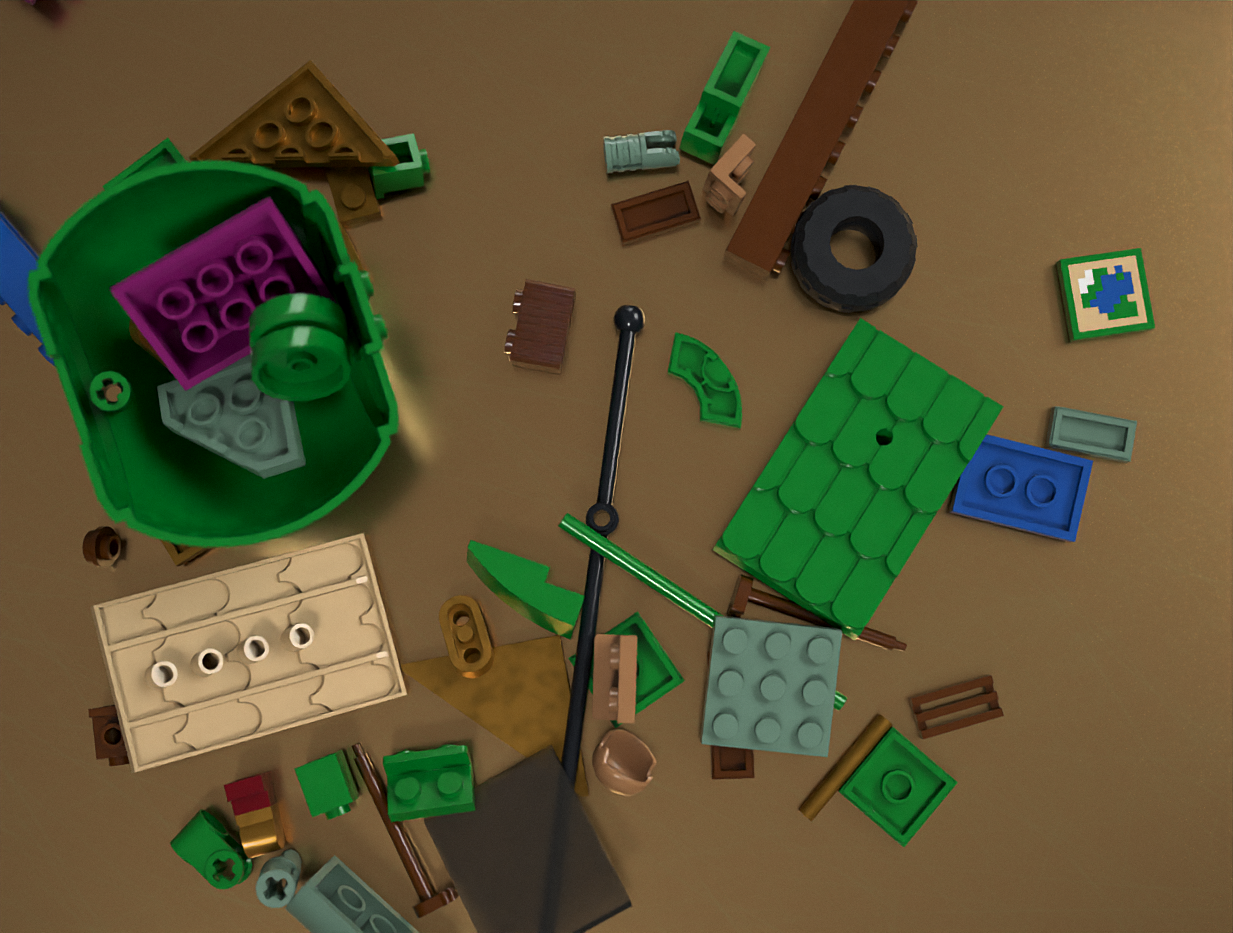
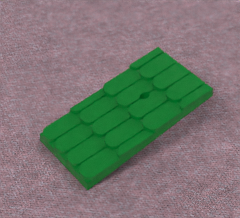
[713,318,1004,641]

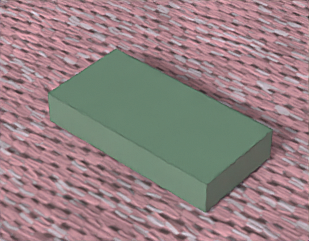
[1045,406,1137,463]

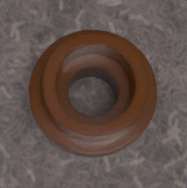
[82,526,121,568]

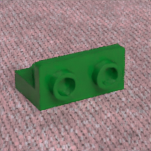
[383,744,476,822]

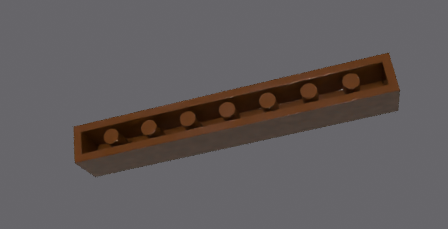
[723,0,918,281]

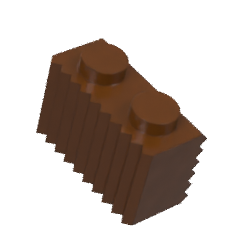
[504,279,576,374]

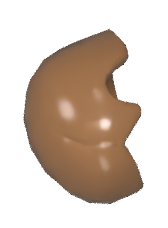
[592,729,656,797]

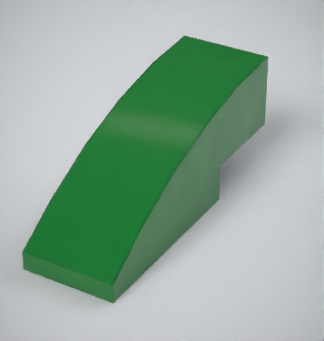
[679,31,771,165]
[467,540,585,640]

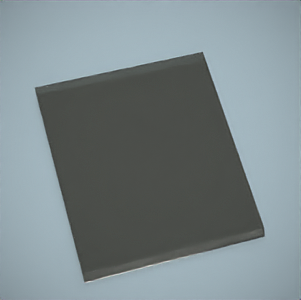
[424,745,632,933]

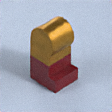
[224,771,285,858]

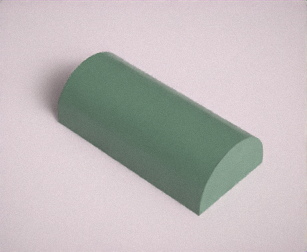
[285,855,419,933]

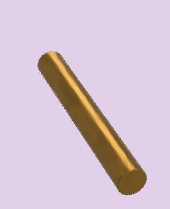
[799,714,893,822]

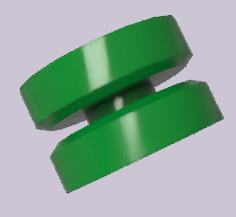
[249,294,351,401]

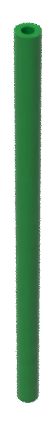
[558,513,847,711]

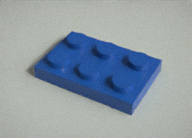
[949,434,1093,543]

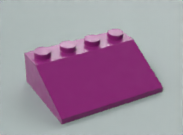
[110,197,337,391]

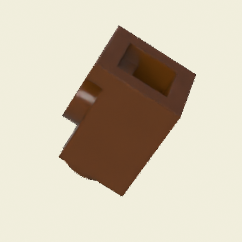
[88,705,130,766]

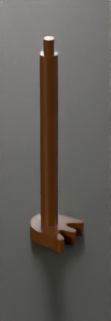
[726,574,907,651]
[351,743,458,918]

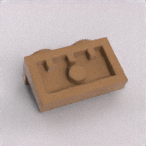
[702,133,756,216]
[592,634,637,724]

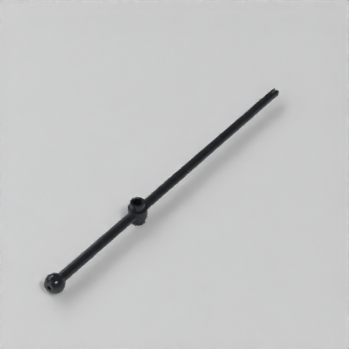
[538,305,646,933]

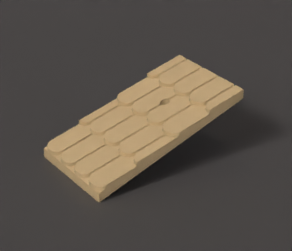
[90,533,407,773]

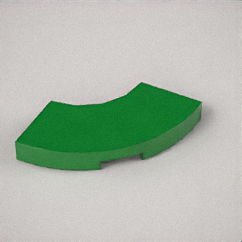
[667,332,742,430]

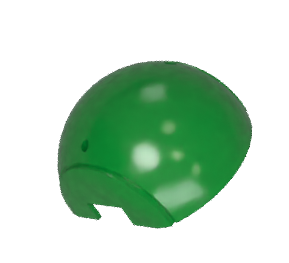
[28,160,399,547]

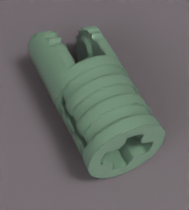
[603,130,680,174]
[256,849,302,908]

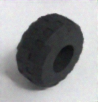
[790,185,918,313]

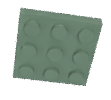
[700,615,842,757]

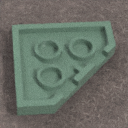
[157,355,306,478]

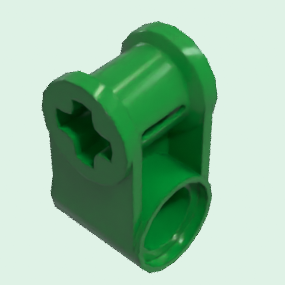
[170,809,254,890]

